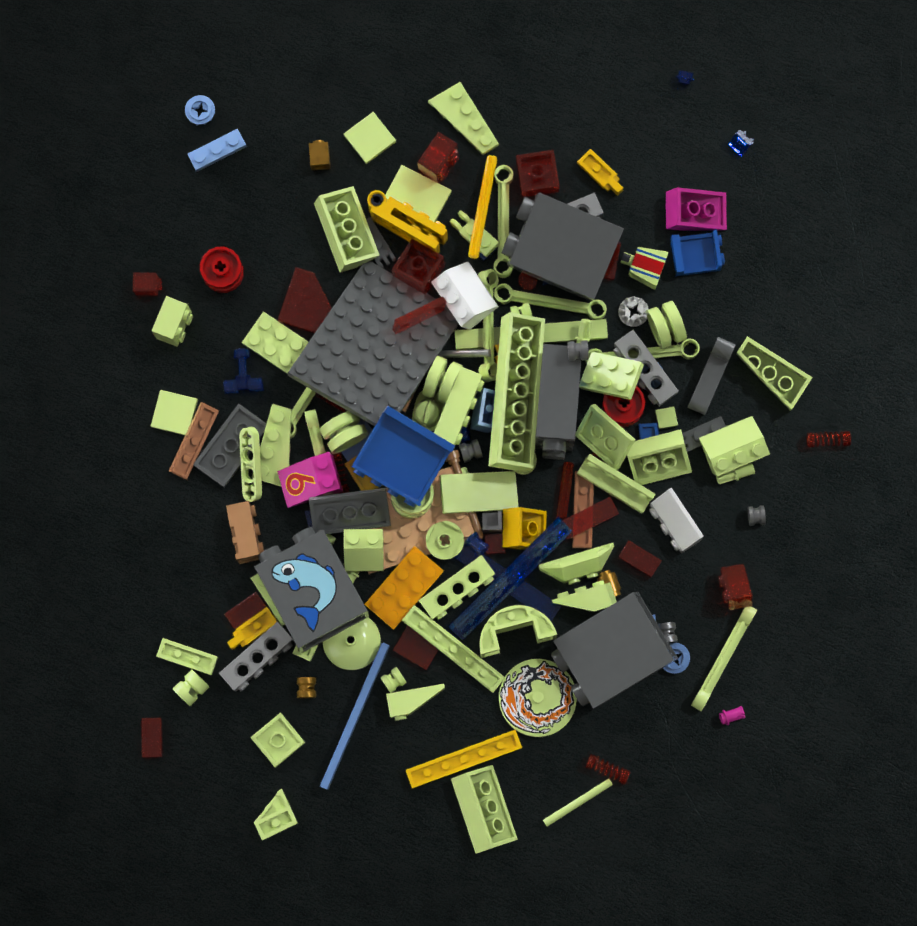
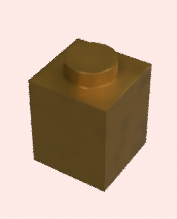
[309,140,330,170]

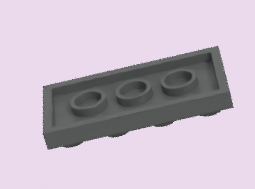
[193,404,267,488]
[309,488,391,534]

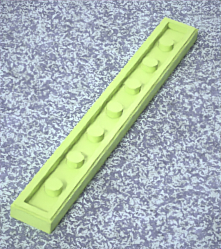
[455,319,608,350]

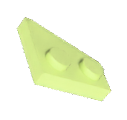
[254,789,298,840]

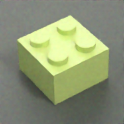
[152,296,193,347]

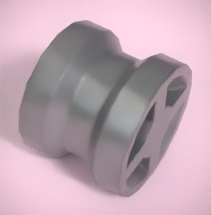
[748,505,766,526]

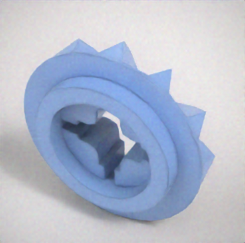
[185,95,215,125]

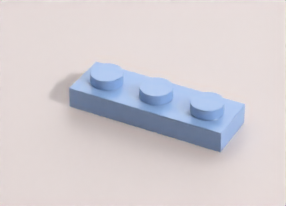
[188,129,247,172]

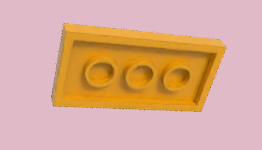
[364,546,444,630]

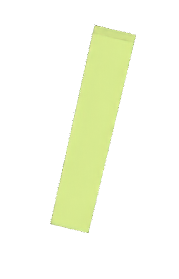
[402,605,505,693]

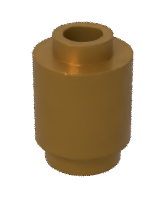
[597,570,621,597]

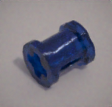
[464,532,490,557]

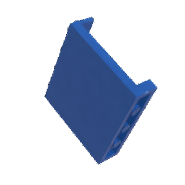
[351,406,455,508]

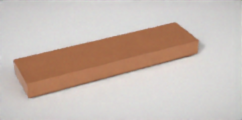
[169,402,219,480]
[572,471,594,549]

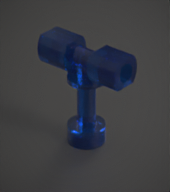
[224,349,264,393]

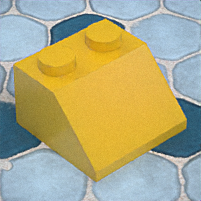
[503,507,546,550]

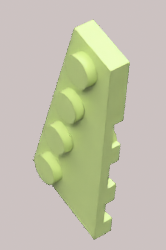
[428,82,499,155]
[252,404,292,487]

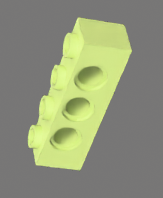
[419,555,495,620]

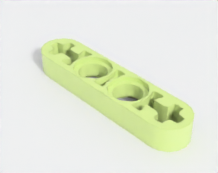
[239,427,262,502]

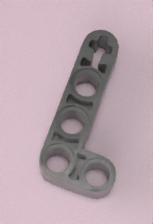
[687,337,736,415]

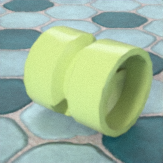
[172,670,209,706]

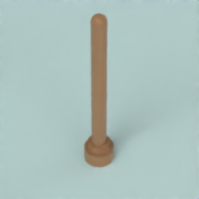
[446,450,483,540]

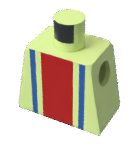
[621,247,668,290]

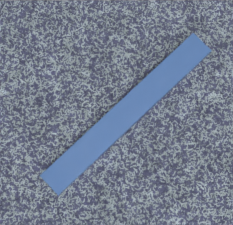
[320,643,390,790]

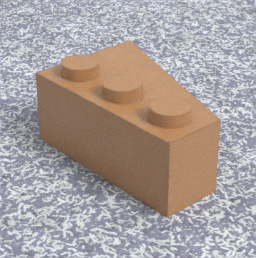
[226,501,264,564]

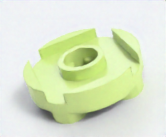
[426,521,464,560]

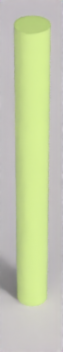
[543,778,613,827]

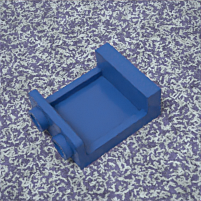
[670,230,725,276]

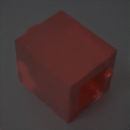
[133,273,162,295]

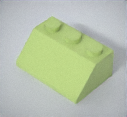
[699,416,770,476]
[627,429,692,485]

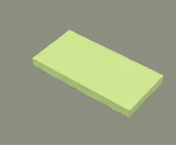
[439,471,519,514]

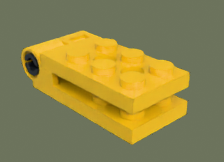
[367,190,448,257]

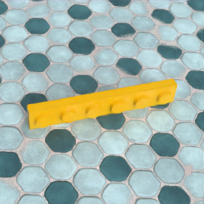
[406,729,522,789]

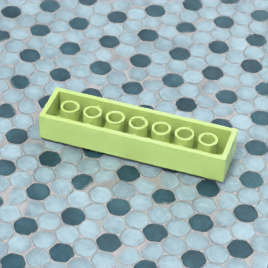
[489,312,545,472]

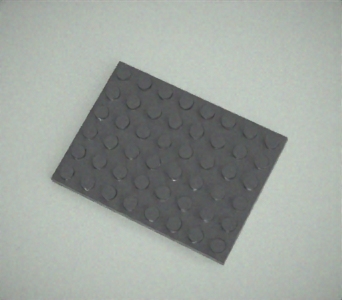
[287,261,459,426]

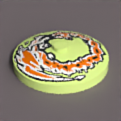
[499,659,577,737]

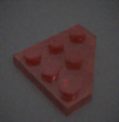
[278,267,332,333]

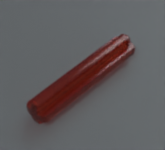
[556,462,574,519]

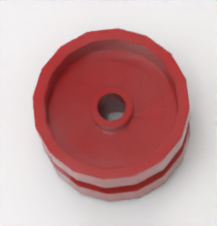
[200,247,244,293]
[602,386,645,428]

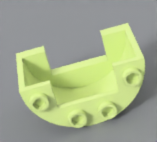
[480,605,557,658]

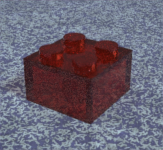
[417,132,459,183]
[516,150,560,198]
[392,239,445,295]

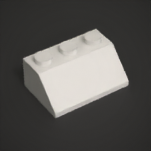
[431,262,499,330]
[649,488,704,554]

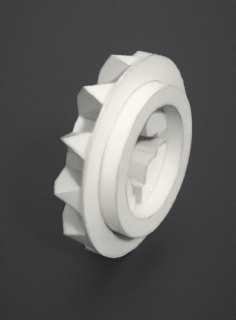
[618,296,648,327]

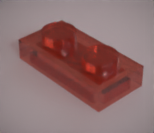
[618,540,662,577]

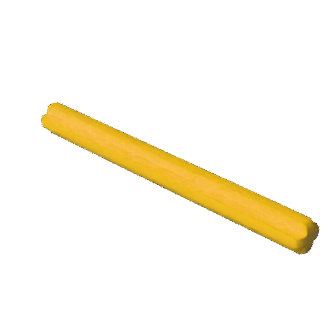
[468,155,497,259]

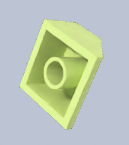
[344,529,384,572]

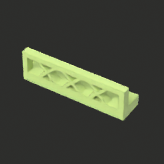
[576,454,655,514]

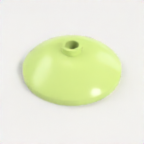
[323,617,381,670]

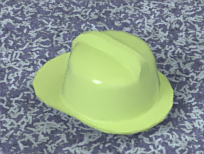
[412,389,445,431]

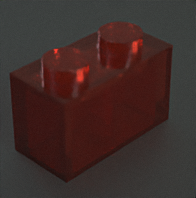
[718,564,752,610]

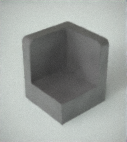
[482,511,502,533]

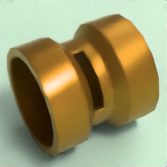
[297,677,316,698]

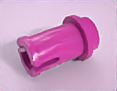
[719,706,745,725]

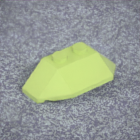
[539,543,614,585]

